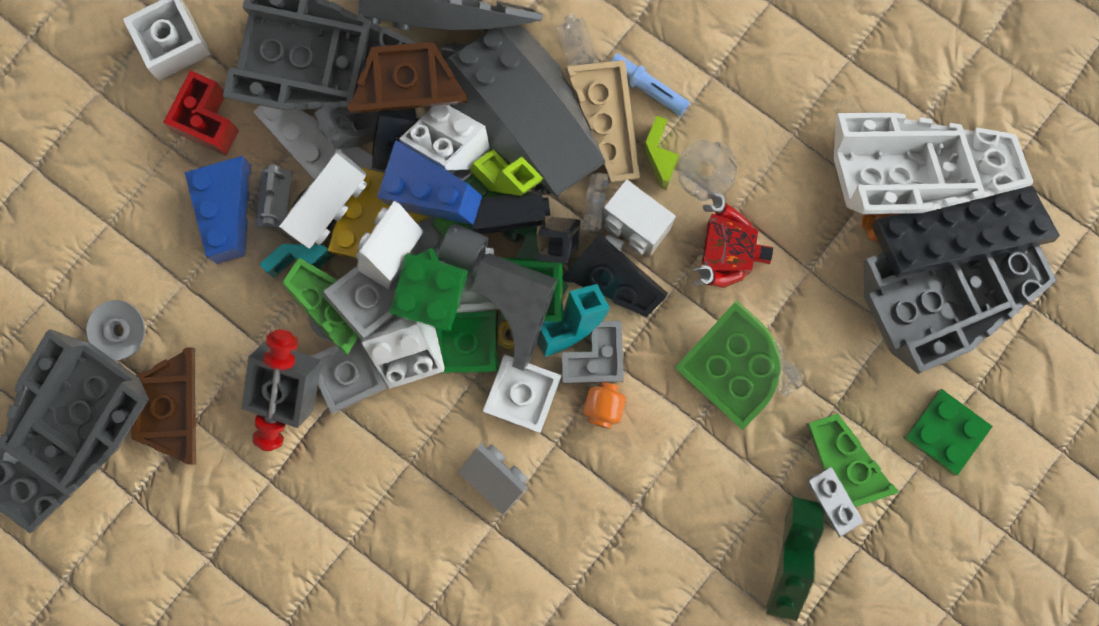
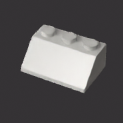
[279,149,368,249]

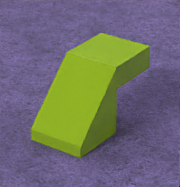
[644,116,679,190]
[469,149,543,196]

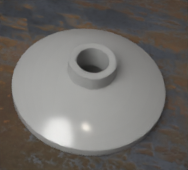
[86,300,145,360]

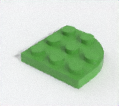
[675,300,781,430]

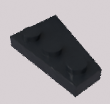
[562,234,668,317]

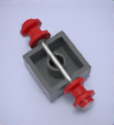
[242,329,322,451]

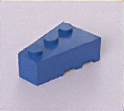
[377,140,482,225]
[185,156,252,264]

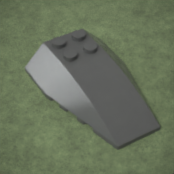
[223,0,417,110]
[357,0,543,30]
[446,26,605,197]
[864,245,1057,374]
[0,329,149,533]

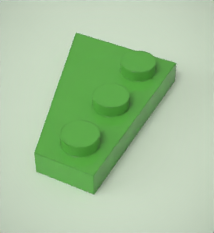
[282,258,359,357]

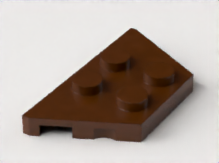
[348,42,468,113]
[131,347,196,465]

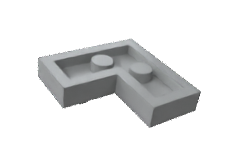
[562,321,624,384]

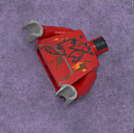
[693,193,773,288]

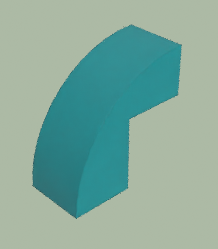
[537,284,610,357]

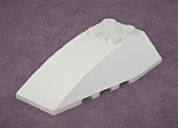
[834,113,1033,214]

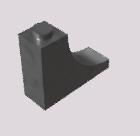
[471,253,558,371]

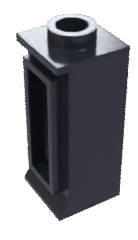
[471,189,551,234]
[537,217,581,264]

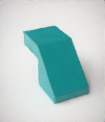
[259,244,334,278]

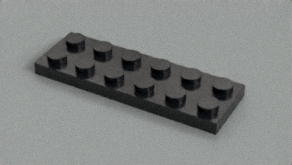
[871,186,1060,278]

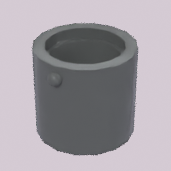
[438,223,489,274]

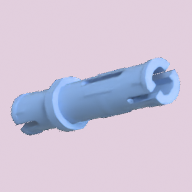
[611,53,690,117]

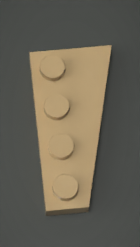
[565,60,640,183]

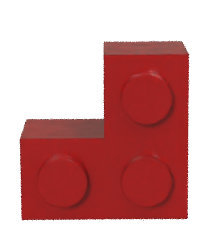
[163,70,239,156]

